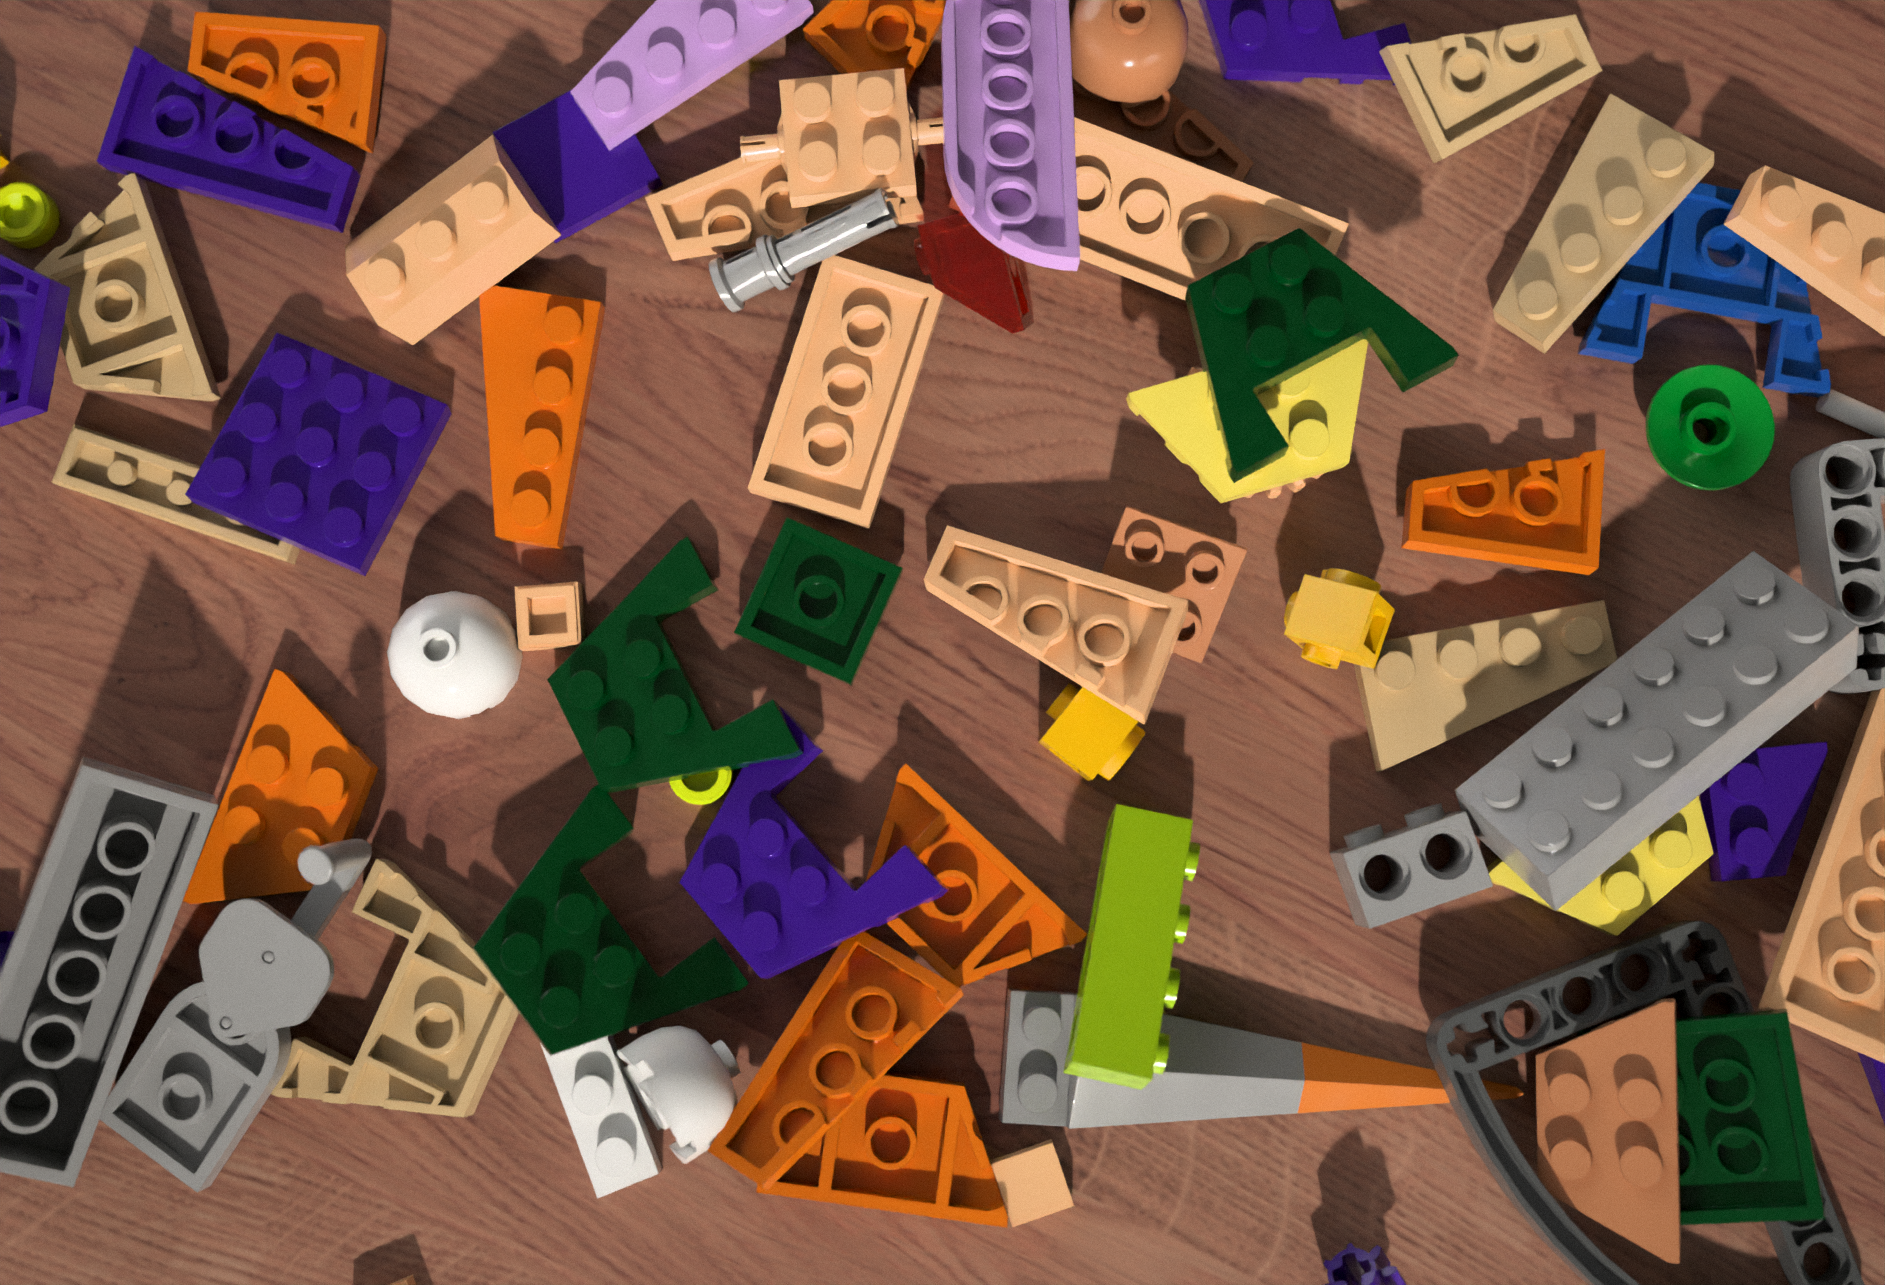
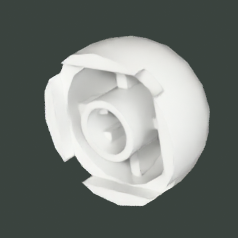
[387,591,523,719]
[617,1026,741,1164]

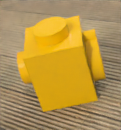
[1284,568,1395,669]
[1039,683,1146,781]

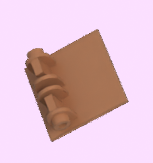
[1101,505,1248,663]

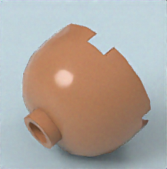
[1069,0,1188,107]

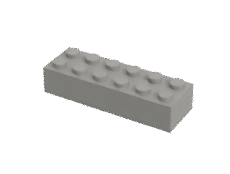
[1455,551,1859,911]
[0,756,219,1187]

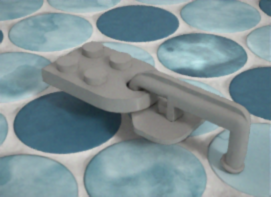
[100,839,372,1193]

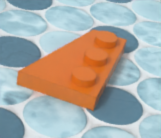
[803,0,946,92]
[1401,449,1605,575]

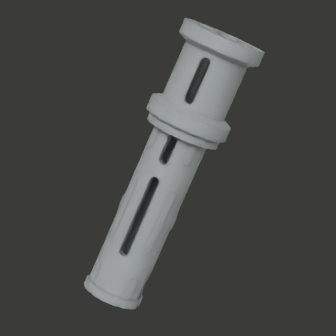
[709,188,899,313]

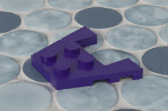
[1199,0,1412,85]
[0,253,70,427]
[679,706,949,979]

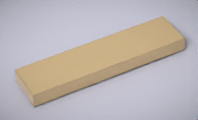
[51,424,300,565]

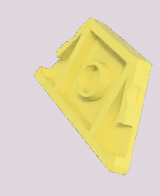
[1126,339,1368,503]
[1487,796,1714,936]

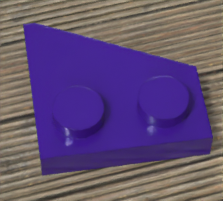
[1700,742,1828,882]

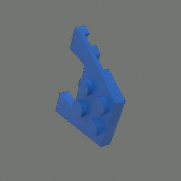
[1578,183,1831,398]

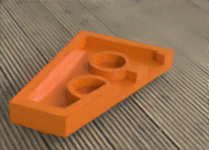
[188,11,386,154]

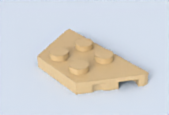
[34,172,221,402]

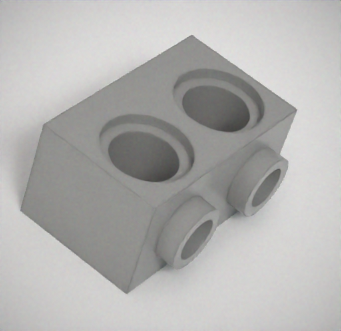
[1330,803,1493,929]

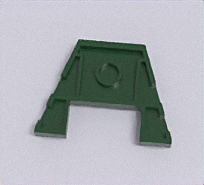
[1185,228,1459,483]
[547,536,804,793]
[473,784,749,1056]

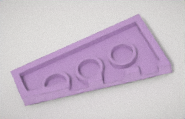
[571,0,814,151]

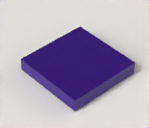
[492,90,663,244]

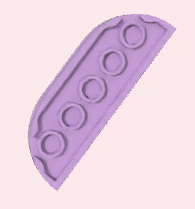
[941,0,1080,271]

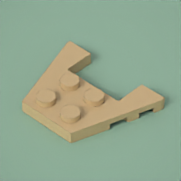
[271,858,519,1117]

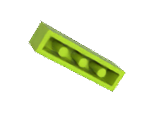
[1063,804,1200,1090]

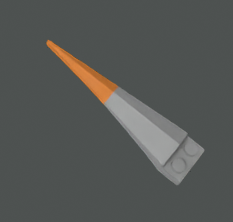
[998,988,1524,1129]

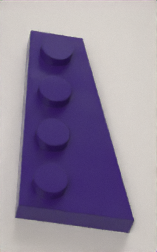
[97,46,361,233]

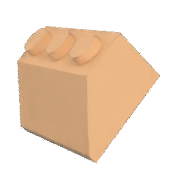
[345,135,561,345]

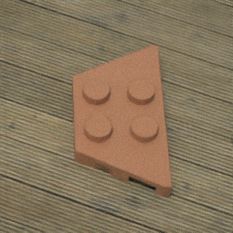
[1536,998,1681,1264]

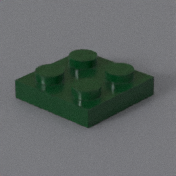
[734,517,903,686]

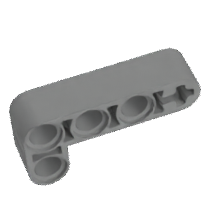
[1790,438,1885,695]

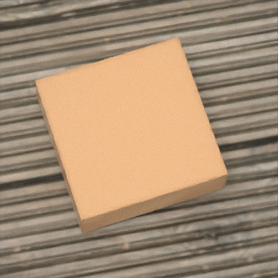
[515,582,585,651]
[991,1139,1074,1227]

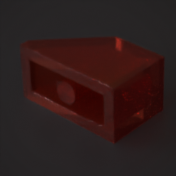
[914,212,1034,333]

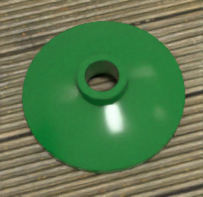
[1645,365,1775,490]

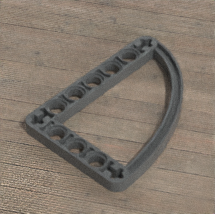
[1426,920,1865,1285]

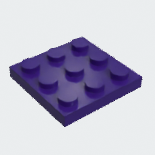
[185,332,452,576]

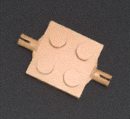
[740,68,943,208]

